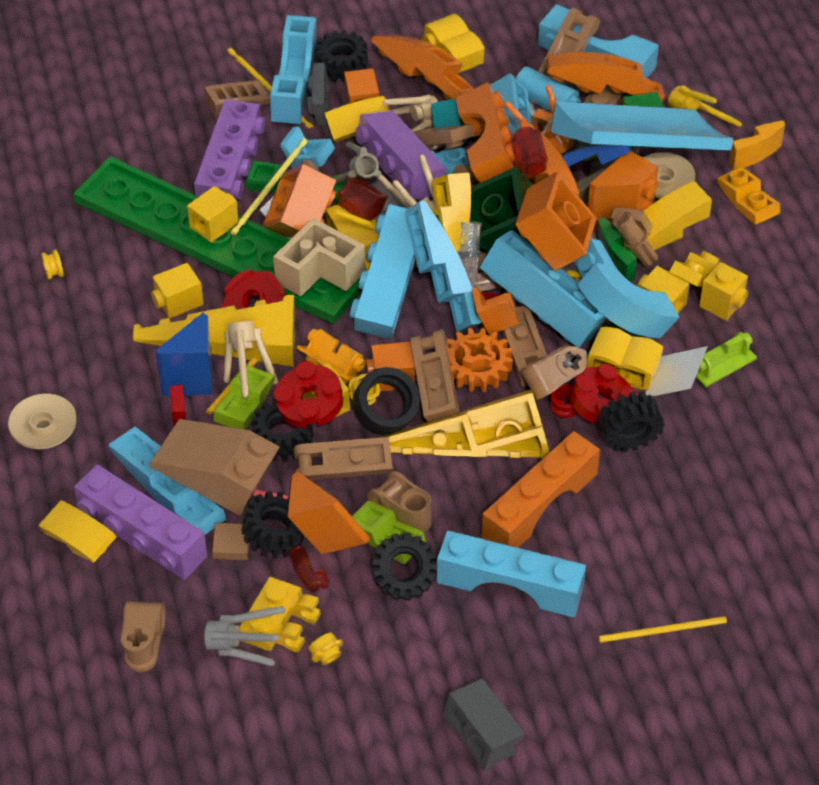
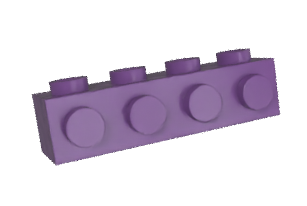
[194,99,265,200]
[356,111,447,201]
[74,464,207,580]

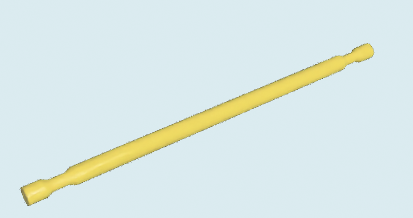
[231,138,308,236]

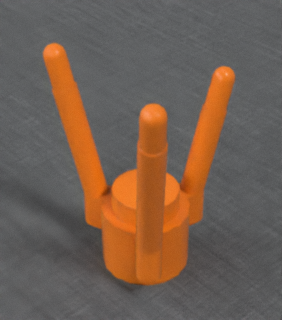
[505,84,575,154]

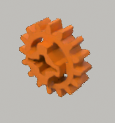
[447,328,513,392]

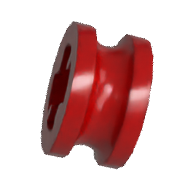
[550,385,578,418]

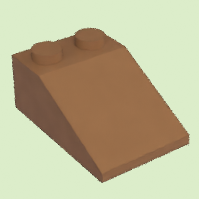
[149,419,279,516]

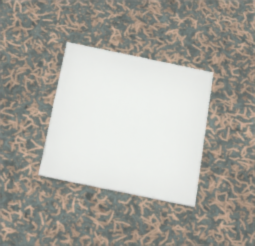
[646,346,708,396]

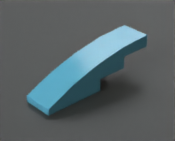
[405,201,482,332]
[108,427,226,535]

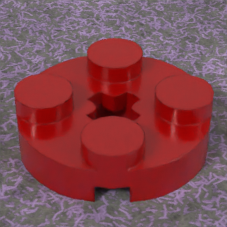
[221,269,285,310]
[274,361,343,428]
[570,364,638,424]

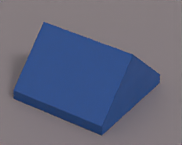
[155,312,213,397]

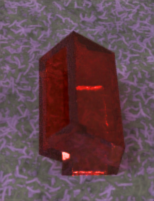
[338,178,389,221]

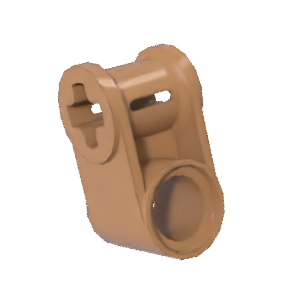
[520,346,587,400]
[367,471,432,532]
[121,601,165,672]

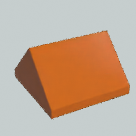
[288,471,371,554]

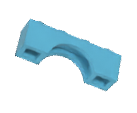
[538,4,659,78]
[270,15,317,124]
[437,530,586,618]

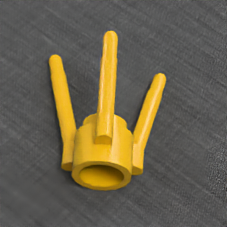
[668,85,742,127]

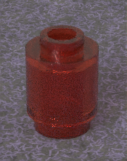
[510,127,548,176]

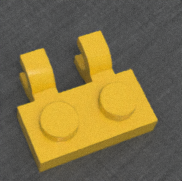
[240,577,321,653]

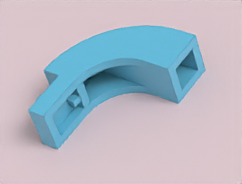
[573,239,680,338]

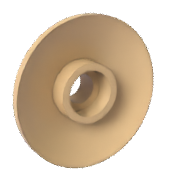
[643,152,696,198]
[8,394,77,449]

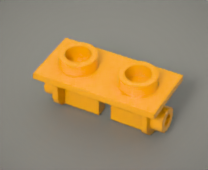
[297,329,366,383]

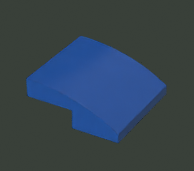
[563,143,634,167]

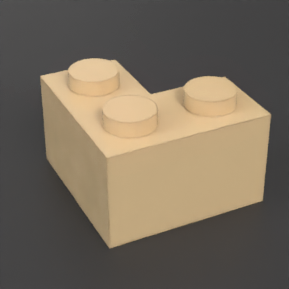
[273,218,365,297]

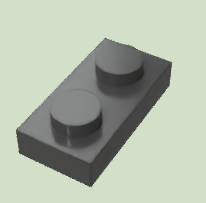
[307,62,330,126]

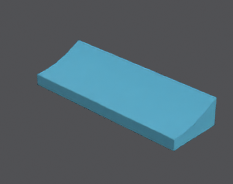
[551,101,733,150]

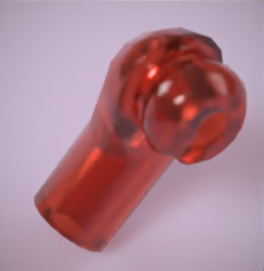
[289,546,329,593]

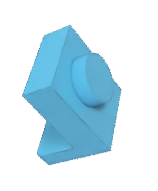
[281,127,335,169]

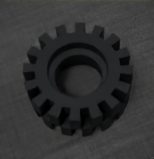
[315,30,368,83]
[598,392,665,452]
[252,398,314,462]
[241,491,305,559]
[372,532,437,601]

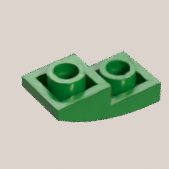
[598,217,636,282]

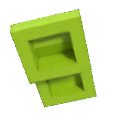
[213,365,275,429]
[352,500,427,564]

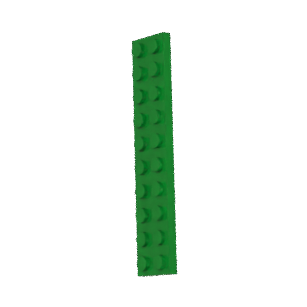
[73,156,362,324]

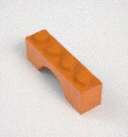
[456,82,519,183]
[482,431,600,548]

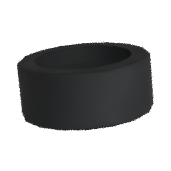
[352,367,420,435]

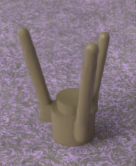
[333,142,382,185]

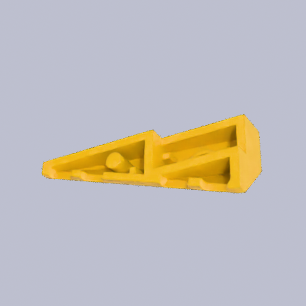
[133,295,296,367]
[379,389,550,459]

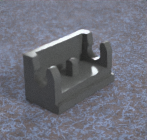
[442,679,525,771]

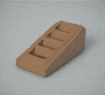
[204,80,271,120]

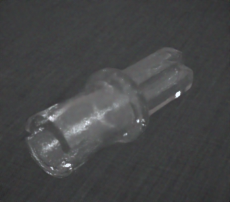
[457,221,482,287]

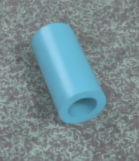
[516,66,581,112]

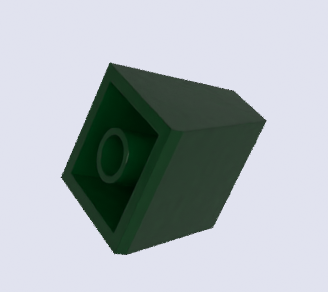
[468,167,535,251]

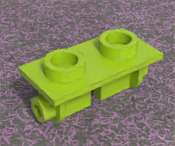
[696,332,757,387]

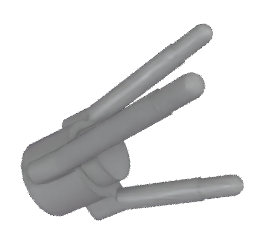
[204,606,285,666]

